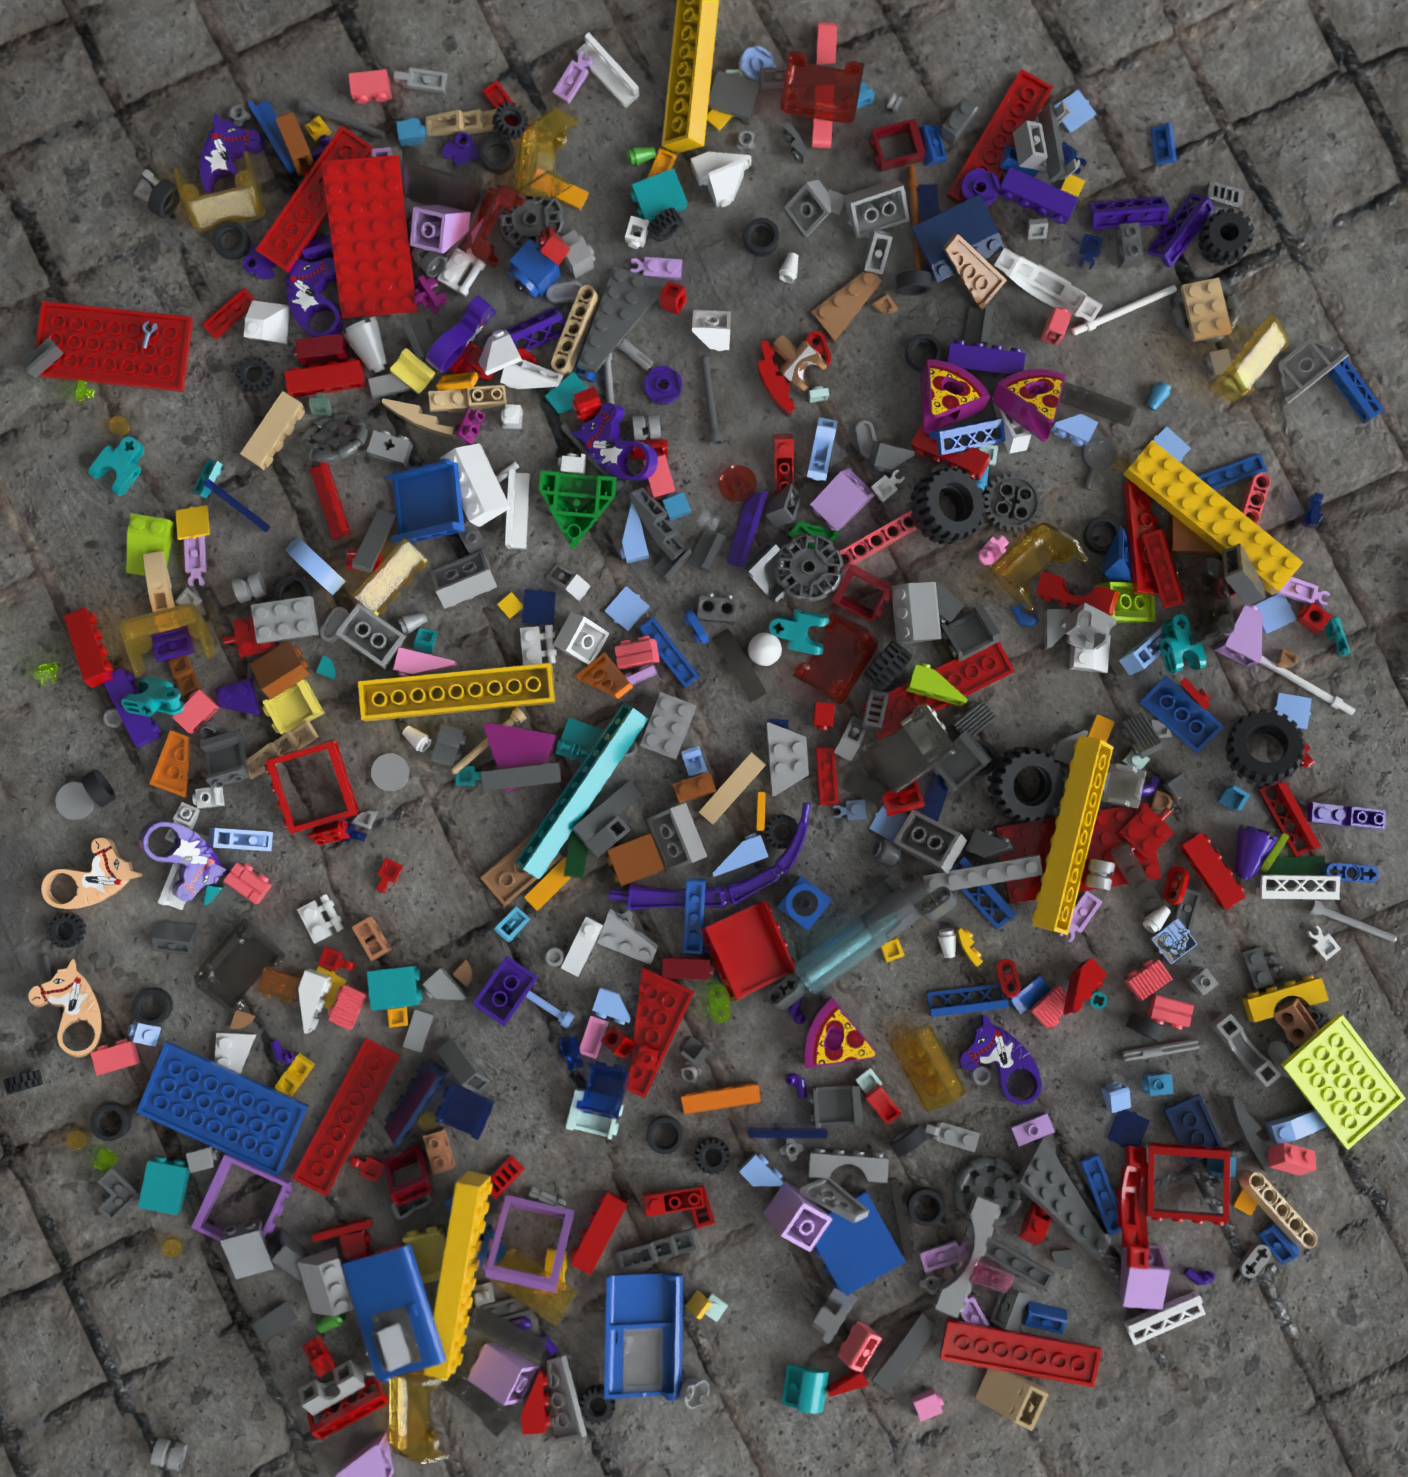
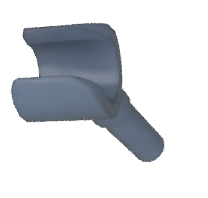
[142,321,157,349]

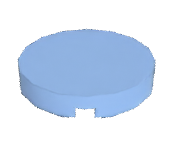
[739,46,776,83]

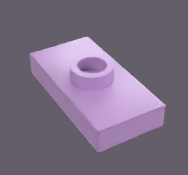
[1010,1113,1055,1146]

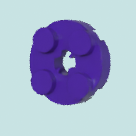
[961,169,1000,207]
[644,366,682,405]

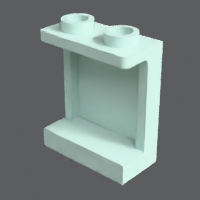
[565,1088,624,1140]

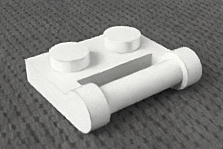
[437,248,486,297]

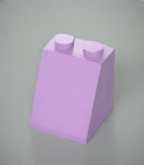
[410,205,470,253]
[810,468,876,531]
[1214,604,1263,667]
[763,1181,832,1252]
[1119,1245,1170,1310]
[468,1343,540,1405]
[336,1432,394,1477]

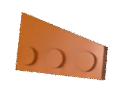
[575,652,633,699]
[149,730,190,798]

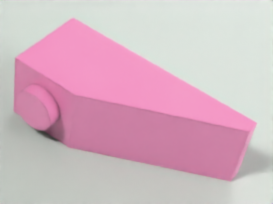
[393,647,457,677]

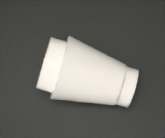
[779,253,799,283]
[402,726,432,752]
[1143,905,1171,933]
[937,928,957,958]

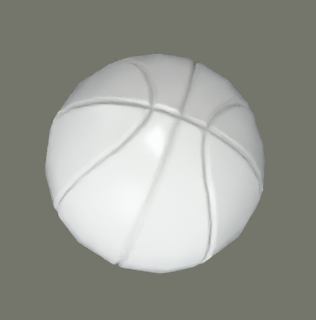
[748,633,782,666]

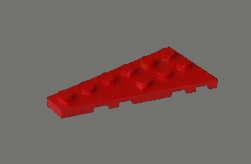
[1123,481,1185,596]
[627,966,695,1098]

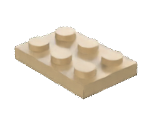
[1180,278,1232,342]

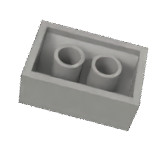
[844,178,910,238]
[430,550,497,609]
[891,582,941,644]
[335,603,406,670]
[646,803,707,873]
[297,1247,354,1316]

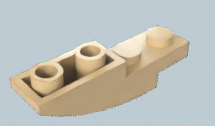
[428,385,507,413]
[143,551,180,631]

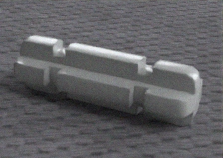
[529,1187,566,1208]

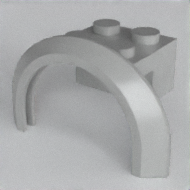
[1013,102,1080,180]

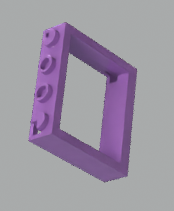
[191,1154,293,1245]
[482,1195,574,1293]

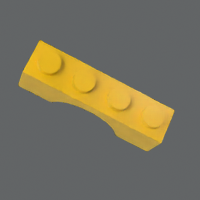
[1242,975,1329,1022]

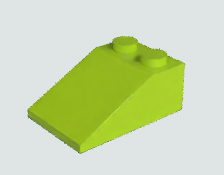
[126,513,175,576]
[1095,582,1156,624]
[905,663,967,706]

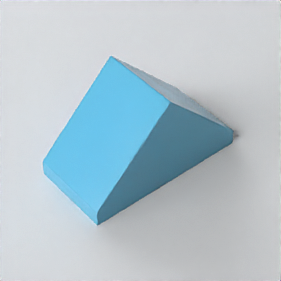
[494,906,530,942]

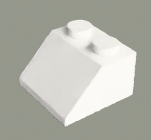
[553,612,610,665]

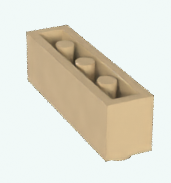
[240,391,305,470]

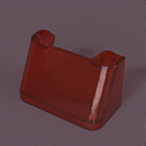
[780,51,864,124]
[464,184,527,268]
[792,611,878,705]

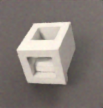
[625,216,649,249]
[501,404,523,429]
[558,453,586,475]
[192,787,224,809]

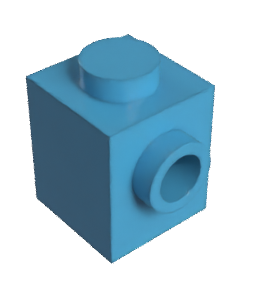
[397,118,426,147]
[662,492,691,521]
[1141,1072,1174,1096]

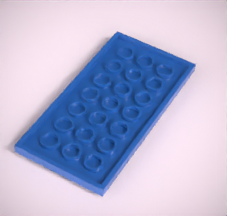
[136,1041,309,1177]

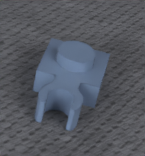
[832,799,867,821]

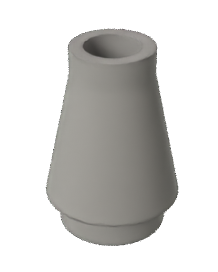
[398,611,428,634]

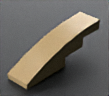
[426,109,498,136]
[382,398,456,439]
[247,721,319,780]
[699,752,766,824]

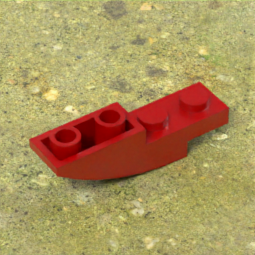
[757,340,795,417]

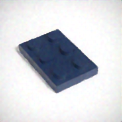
[1163,1094,1223,1164]

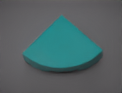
[316,655,336,680]

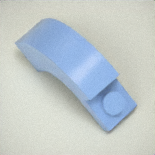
[807,417,838,481]
[285,537,346,595]

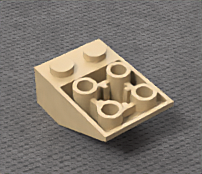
[975,1369,1049,1431]

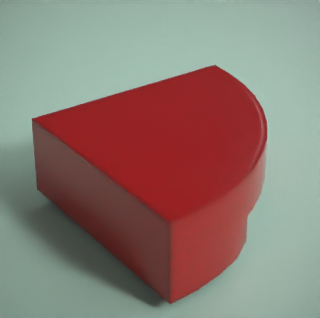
[518,347,538,365]

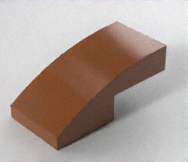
[168,655,203,698]

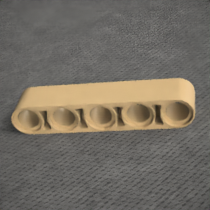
[551,285,600,377]
[1239,1171,1317,1248]

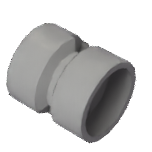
[632,414,661,441]
[232,572,267,603]
[1085,859,1115,891]
[151,1438,187,1471]

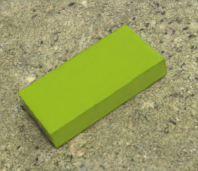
[1261,833,1290,873]

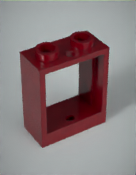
[868,118,926,172]
[293,334,350,368]
[831,564,892,622]
[662,957,714,980]
[383,1144,434,1207]

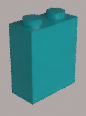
[630,168,688,223]
[367,965,423,1011]
[138,1156,190,1215]

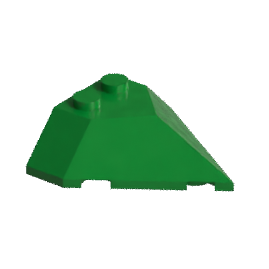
[539,470,617,551]

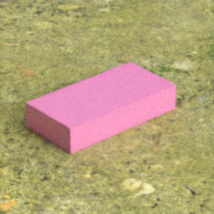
[578,1015,609,1059]

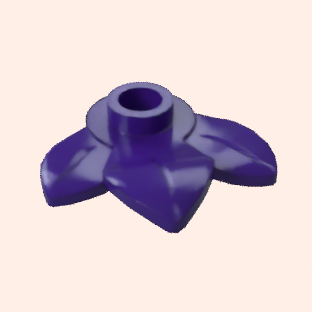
[442,132,480,170]
[242,243,276,279]

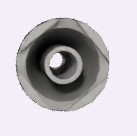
[341,317,387,373]

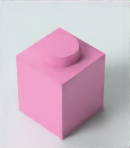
[911,1388,944,1421]

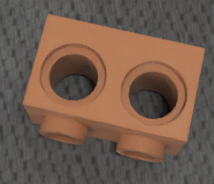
[352,917,392,961]
[1273,997,1320,1047]
[423,1128,455,1175]

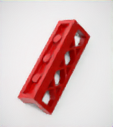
[309,462,352,541]
[1142,529,1186,609]
[1257,781,1321,857]
[306,1376,390,1441]

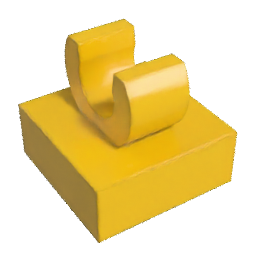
[304,116,331,144]

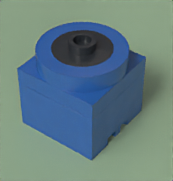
[506,239,561,299]
[776,876,832,931]

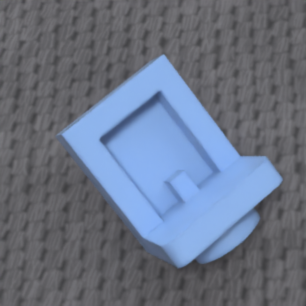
[681,746,708,778]
[127,1019,161,1047]

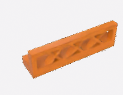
[681,1082,761,1114]

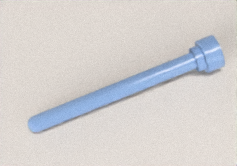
[493,970,575,1029]

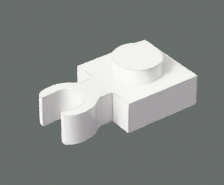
[870,470,905,502]
[1306,926,1341,961]

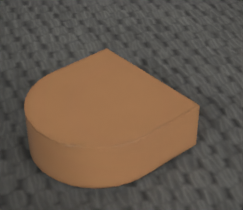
[1150,790,1172,812]

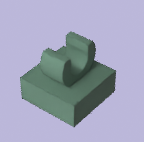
[309,392,332,416]

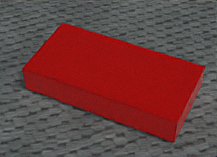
[863,1083,902,1125]

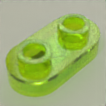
[709,984,730,1024]

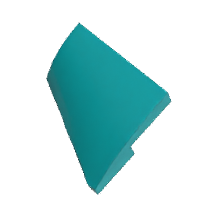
[545,372,588,414]
[1325,618,1351,657]

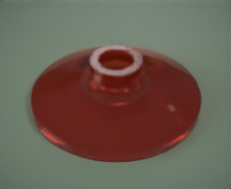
[719,465,757,503]

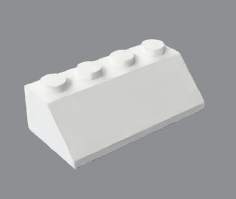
[440,444,511,527]

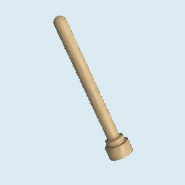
[451,707,527,774]

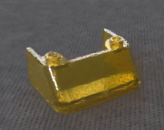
[515,107,579,198]
[173,151,265,232]
[1211,313,1290,404]
[990,523,1088,611]
[120,604,217,678]
[390,1370,449,1466]

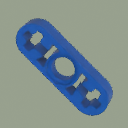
[1322,863,1379,883]

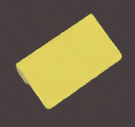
[390,348,435,394]

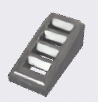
[1205,181,1244,210]
[861,689,889,733]

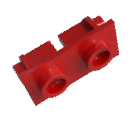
[630,439,668,460]
[307,820,350,845]

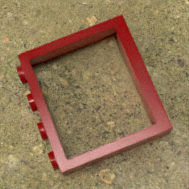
[264,738,359,834]
[1147,1142,1231,1225]

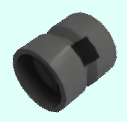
[411,247,447,277]

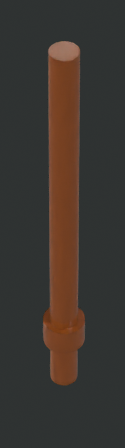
[907,165,922,270]

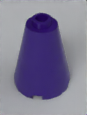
[1235,824,1278,880]

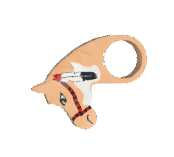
[41,837,143,909]
[28,959,102,1057]

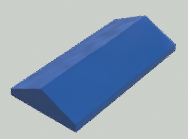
[1139,675,1225,753]

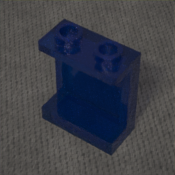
[576,1061,630,1120]
[434,1083,496,1140]

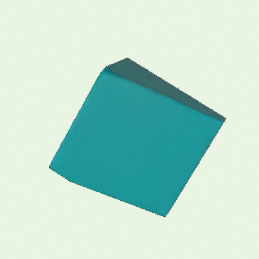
[414,627,438,654]
[203,884,224,905]

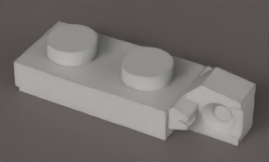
[394,68,447,94]
[924,1121,980,1152]

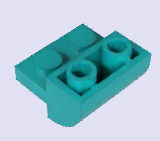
[781,1363,829,1413]

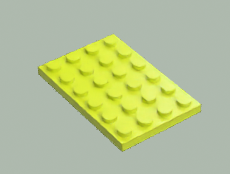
[1280,1013,1406,1150]

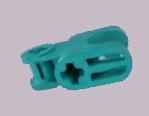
[88,437,144,496]
[769,609,829,655]
[1160,614,1207,673]
[121,676,185,717]

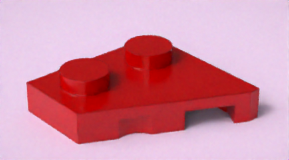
[449,342,499,381]
[1179,677,1211,710]
[881,772,925,816]

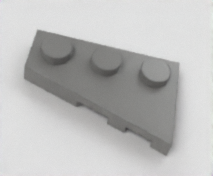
[597,908,658,965]
[799,1177,869,1223]

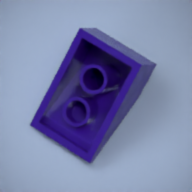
[472,955,538,1027]

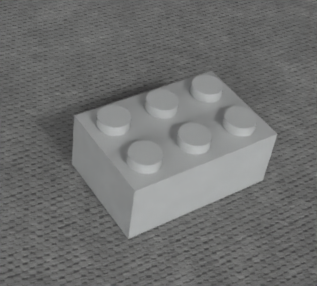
[251,596,319,644]
[640,692,696,761]
[893,810,967,874]

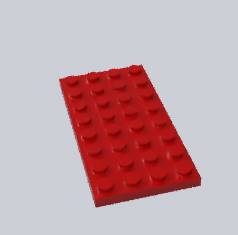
[321,155,418,319]
[35,301,193,392]
[995,802,1161,904]

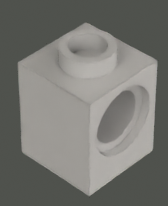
[1205,348,1233,380]
[1186,967,1219,996]
[186,1146,220,1173]

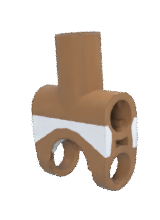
[773,335,828,391]

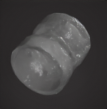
[696,509,722,534]

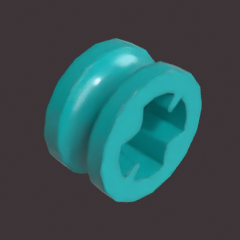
[1089,991,1107,1009]

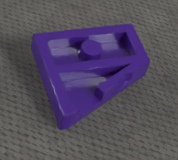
[215,678,260,715]

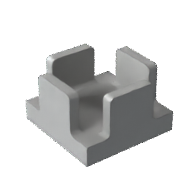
[1061,603,1116,650]
[1101,763,1147,809]
[812,1288,858,1344]

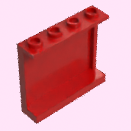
[700,900,797,1001]

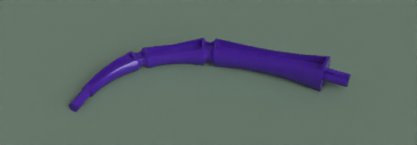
[609,802,811,910]

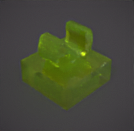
[75,380,95,404]
[33,663,59,686]
[91,1147,121,1173]

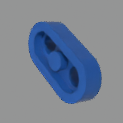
[682,608,710,644]

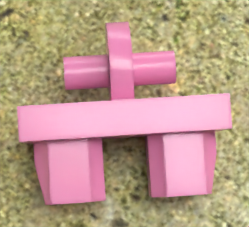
[977,535,1009,567]

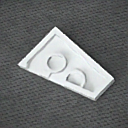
[214,1033,257,1074]

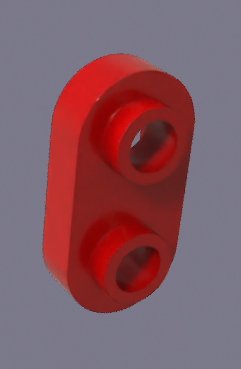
[806,331,831,369]
[1163,866,1189,905]
[997,959,1021,998]

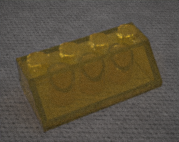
[352,538,428,615]
[890,1023,967,1112]
[492,1248,578,1327]

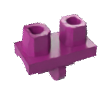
[413,275,447,314]
[455,407,486,446]

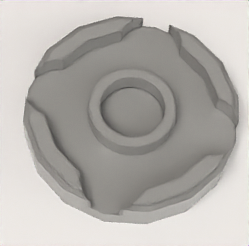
[371,753,410,791]
[55,782,95,820]

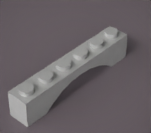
[923,854,1043,893]
[933,1193,1001,1318]

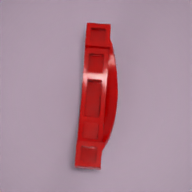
[1117,1146,1149,1270]

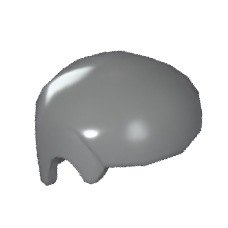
[680,1377,709,1409]

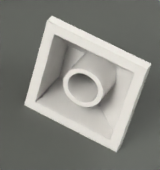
[708,159,744,207]
[244,301,290,344]
[692,310,731,351]
[478,330,522,375]
[1069,635,1111,673]

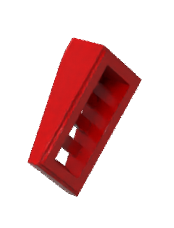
[490,1155,525,1199]
[691,1185,716,1230]
[827,1369,869,1397]

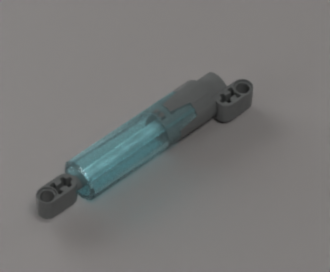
[767,878,957,1010]

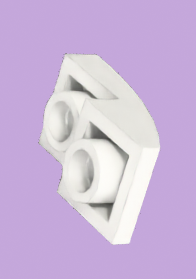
[165,802,200,843]

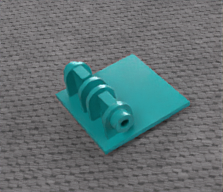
[556,718,604,763]

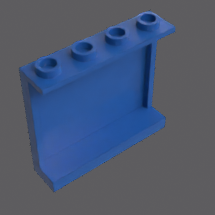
[385,459,465,546]
[813,1189,905,1295]

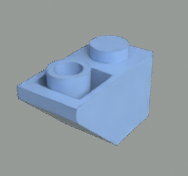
[1051,414,1098,447]
[592,987,631,1025]
[1101,1081,1131,1113]
[739,1152,783,1186]

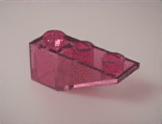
[969,1261,1015,1294]

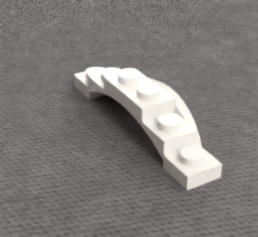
[994,248,1103,323]

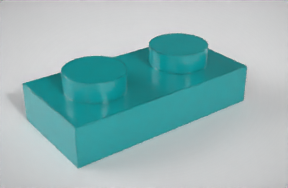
[192,459,223,498]

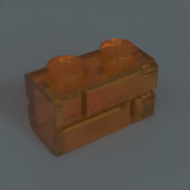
[257,968,302,1004]

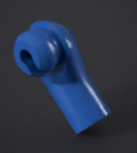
[1011,605,1039,627]

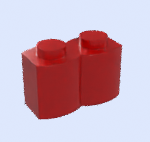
[571,386,602,422]

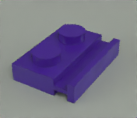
[151,625,195,662]

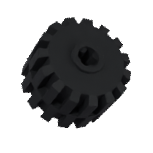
[1198,208,1254,266]

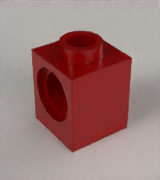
[659,281,687,315]
[1296,602,1332,634]
[813,702,835,731]
[600,1025,636,1059]
[635,1044,660,1070]

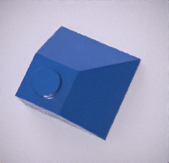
[1102,528,1132,582]

